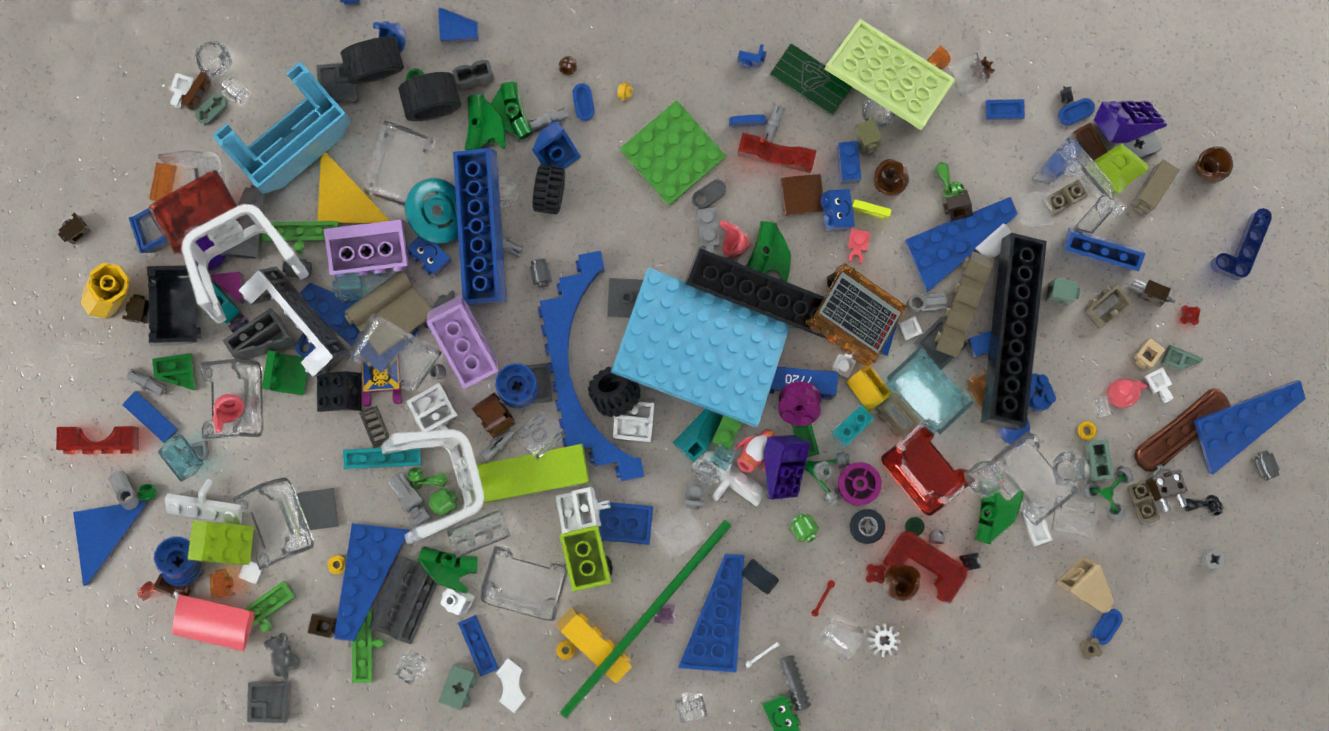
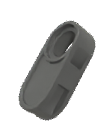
[692,180,726,209]

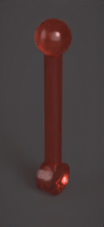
[811,580,835,617]

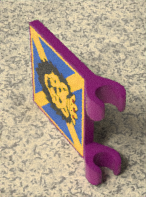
[360,354,402,407]

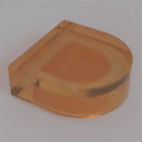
[927,45,951,69]

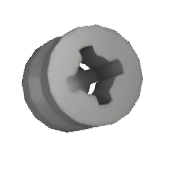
[1202,550,1225,569]

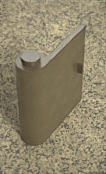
[344,270,432,355]

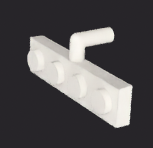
[695,447,768,506]
[165,479,243,525]

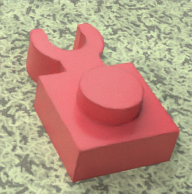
[848,229,870,264]

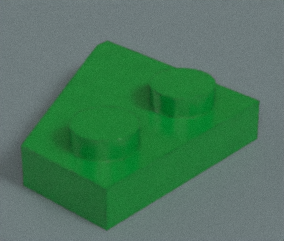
[152,353,196,390]

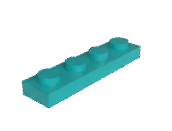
[343,448,422,469]

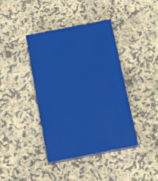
[598,501,653,545]

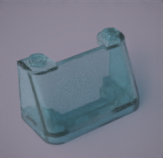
[886,346,974,435]

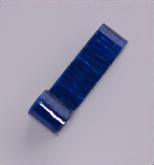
[1211,208,1272,280]

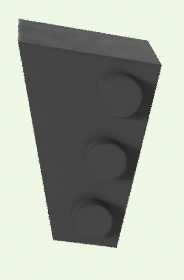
[222,308,296,362]

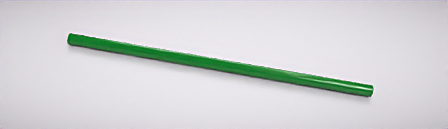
[559,520,732,719]

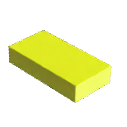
[852,199,891,220]

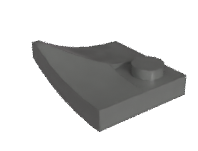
[316,63,358,103]
[247,682,291,723]

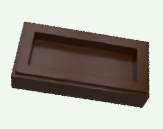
[1073,122,1107,165]

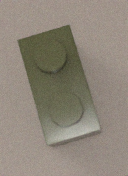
[853,118,882,155]

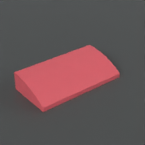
[172,595,256,651]

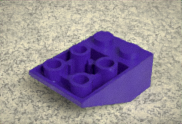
[1094,100,1167,143]
[763,435,810,500]

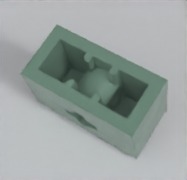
[1045,278,1080,306]
[1084,440,1114,481]
[439,664,478,710]

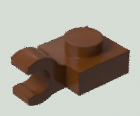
[153,574,191,596]

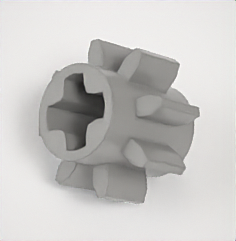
[408,507,432,529]

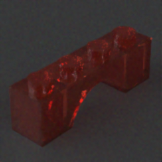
[737,132,817,173]
[56,426,139,455]

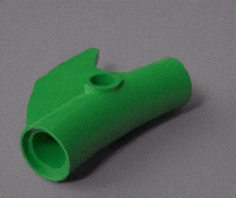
[489,82,533,145]
[464,94,506,150]
[746,221,791,282]
[974,484,1024,544]
[418,546,478,593]

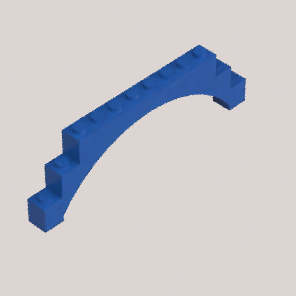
[538,251,644,481]

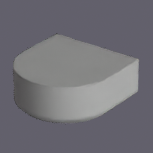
[187,441,209,462]

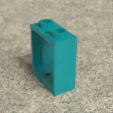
[830,405,875,448]

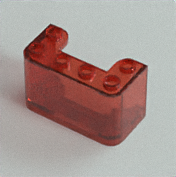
[879,531,967,604]

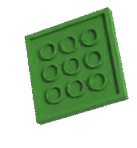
[619,100,726,206]

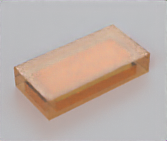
[149,162,177,202]

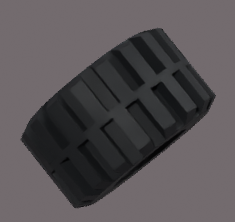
[532,164,565,215]
[588,366,641,417]

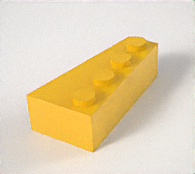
[556,607,632,683]

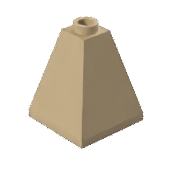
[1056,556,1114,613]

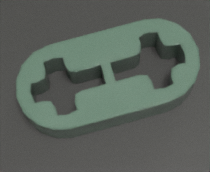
[195,93,228,126]

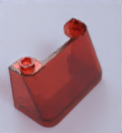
[148,170,242,254]
[881,421,974,516]

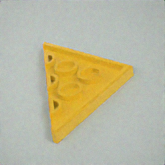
[318,152,390,224]

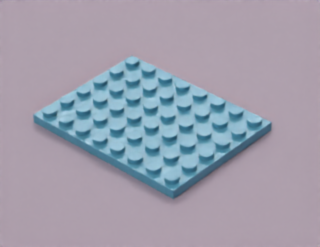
[611,268,790,428]

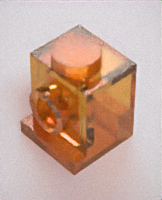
[209,569,235,598]

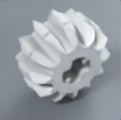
[867,623,901,657]

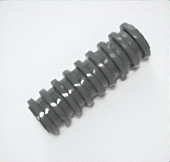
[778,655,811,711]

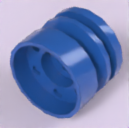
[495,363,539,409]
[154,537,201,586]

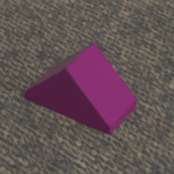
[210,272,245,304]

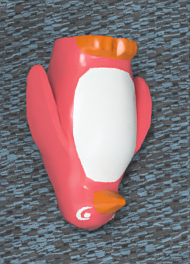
[735,429,776,472]

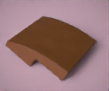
[780,174,823,216]

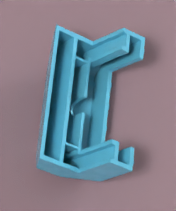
[212,61,351,194]

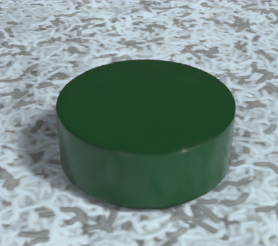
[905,517,925,537]

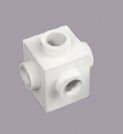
[440,588,475,616]

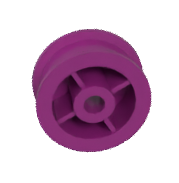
[778,381,821,426]
[837,462,882,506]

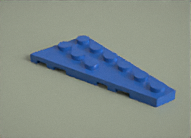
[905,197,1018,292]
[300,283,420,373]
[1194,380,1306,475]
[678,554,744,672]

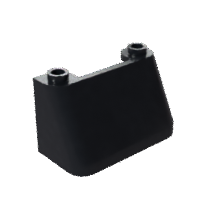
[147,265,201,346]

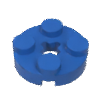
[1029,374,1056,412]

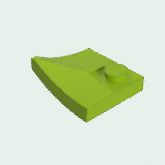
[1093,143,1149,194]

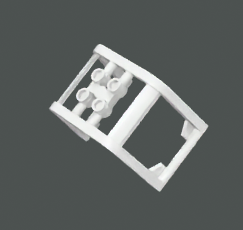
[182,204,309,323]
[381,430,484,544]

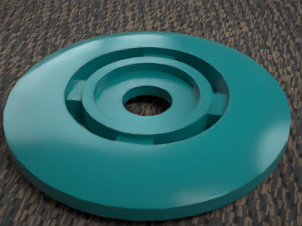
[405,178,458,244]

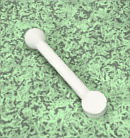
[745,642,780,668]

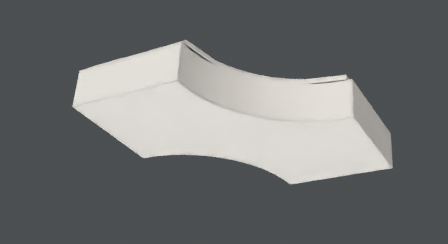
[496,658,527,713]

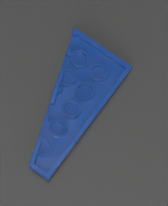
[334,523,410,642]

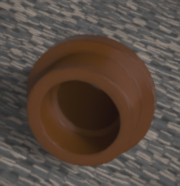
[559,56,577,75]

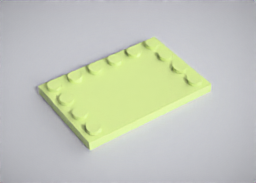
[825,19,955,131]

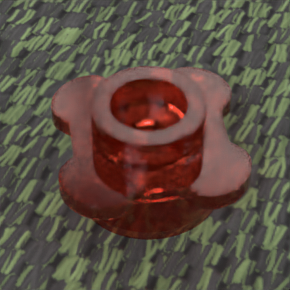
[1180,305,1200,325]
[866,564,886,584]

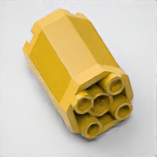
[80,263,130,319]

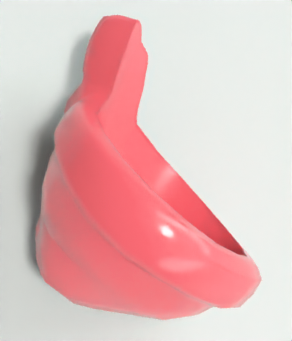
[720,220,750,259]
[1107,378,1148,408]
[212,394,245,433]

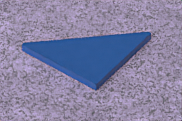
[73,500,148,586]

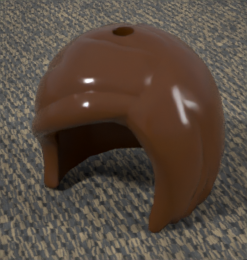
[1195,146,1233,183]
[874,159,909,196]
[883,564,920,601]

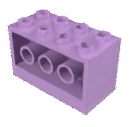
[324,220,410,279]
[426,294,498,389]

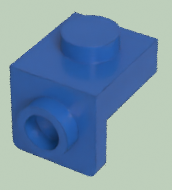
[737,44,767,68]

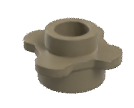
[1080,638,1102,660]

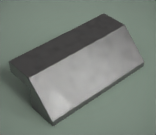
[369,556,437,644]

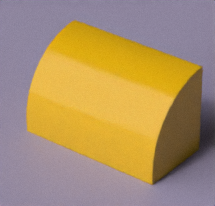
[846,364,893,412]

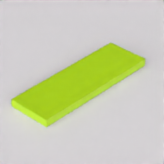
[476,444,590,503]

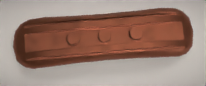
[1134,388,1230,472]

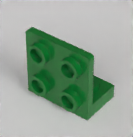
[262,350,308,395]

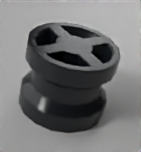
[959,553,981,571]

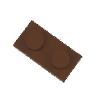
[181,71,212,111]

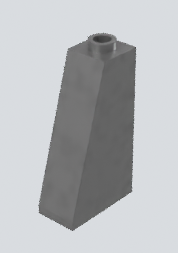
[220,185,267,259]

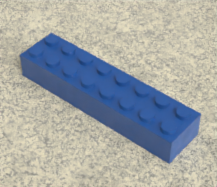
[453,148,507,306]

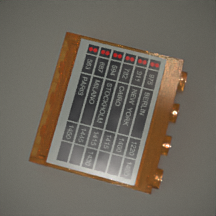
[806,263,906,366]

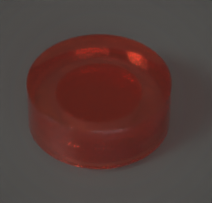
[137,581,155,601]

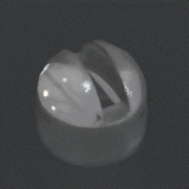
[1111,201,1128,218]

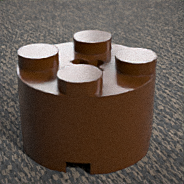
[472,392,516,438]

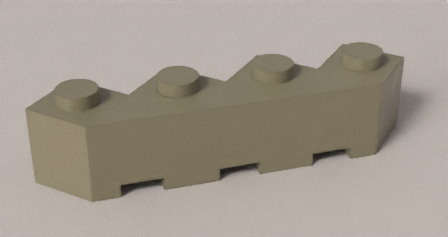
[934,251,994,358]

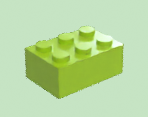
[188,520,254,565]
[559,525,612,592]

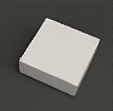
[897,316,923,341]
[238,561,265,584]

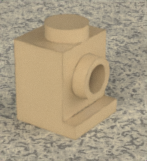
[1133,338,1166,369]

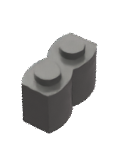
[452,60,494,90]

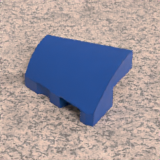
[439,8,479,43]

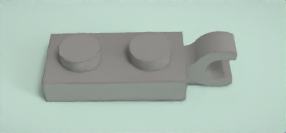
[697,208,719,253]

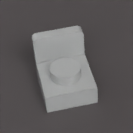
[684,481,707,510]

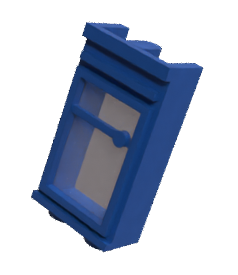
[129,192,200,253]

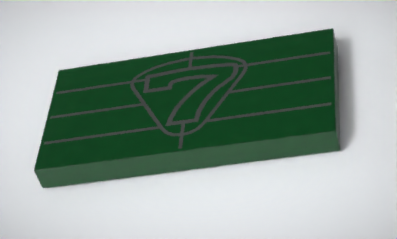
[770,43,852,116]

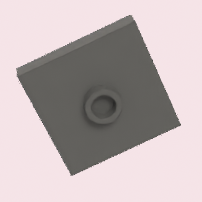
[607,278,643,318]

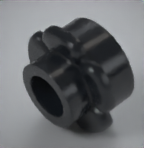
[1060,86,1074,104]

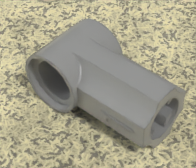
[907,293,947,313]
[108,470,139,510]
[388,472,424,513]

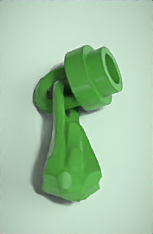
[935,162,965,198]
[408,467,448,489]

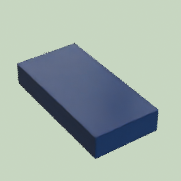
[985,99,1025,120]

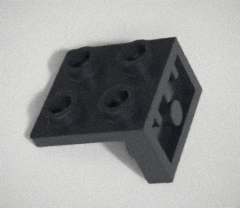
[317,371,361,412]

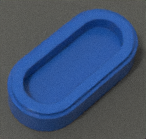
[573,83,595,122]
[1058,98,1095,126]
[729,115,767,127]
[1091,609,1123,645]

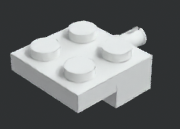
[406,383,459,432]
[613,392,655,443]
[556,487,611,533]

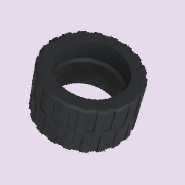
[340,36,404,84]
[398,72,461,122]

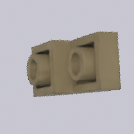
[1043,179,1088,216]
[1128,480,1160,526]

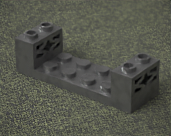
[239,266,350,377]

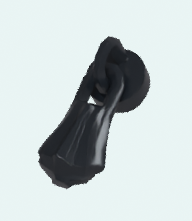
[1183,495,1224,516]

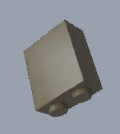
[1131,160,1180,215]

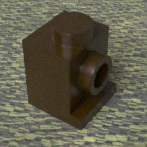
[942,190,973,221]
[58,213,91,244]
[122,294,149,324]
[307,613,337,638]

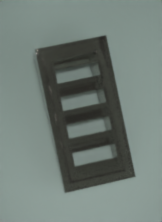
[359,405,390,448]

